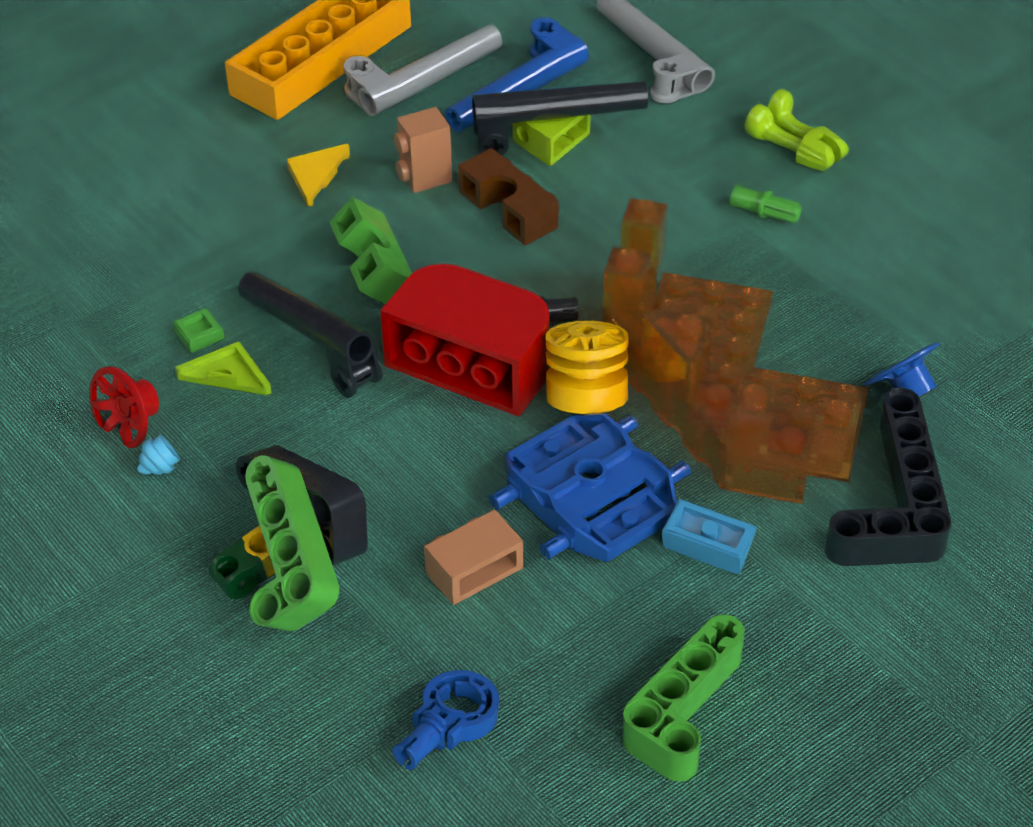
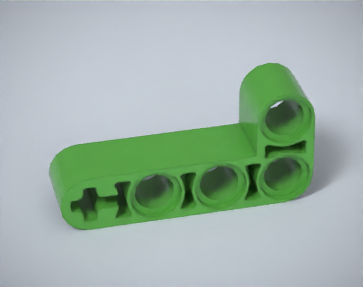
[245,455,339,632]
[622,614,745,782]

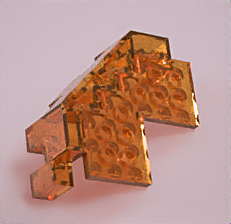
[603,198,869,504]

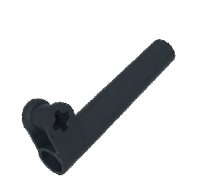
[472,81,648,156]
[238,271,383,398]

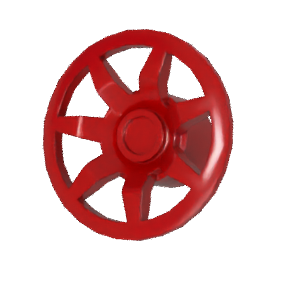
[89,366,159,449]

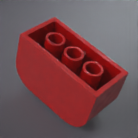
[380,264,549,417]

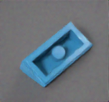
[662,499,757,575]

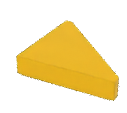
[287,143,350,207]

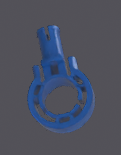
[392,670,499,770]

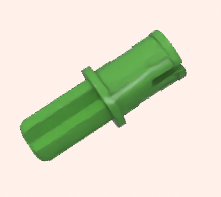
[730,184,802,223]

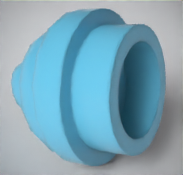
[137,434,180,475]

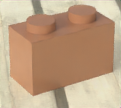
[394,107,452,193]
[424,509,523,605]

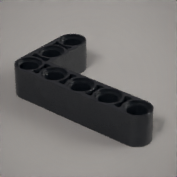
[825,387,951,566]

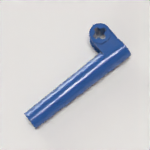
[445,17,589,132]

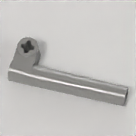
[596,0,715,104]
[344,24,502,116]

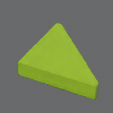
[175,341,271,395]

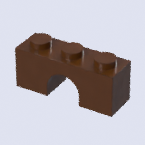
[458,148,560,246]

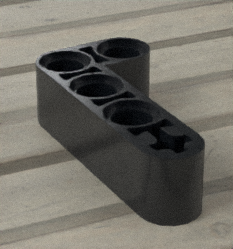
[236,445,368,566]

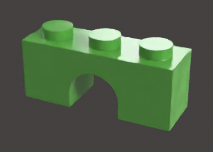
[329,197,412,304]

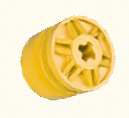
[546,321,628,414]

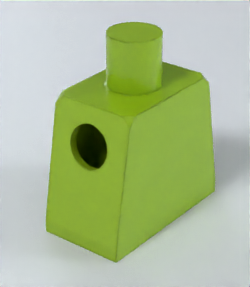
[512,115,591,166]

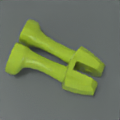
[744,89,849,172]

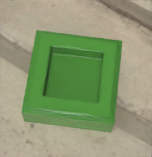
[172,308,225,353]

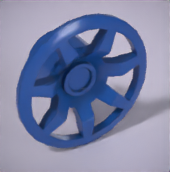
[863,342,941,396]

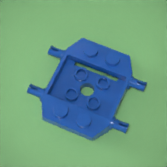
[488,413,691,562]

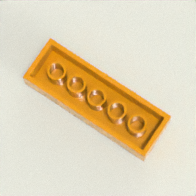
[225,0,411,120]

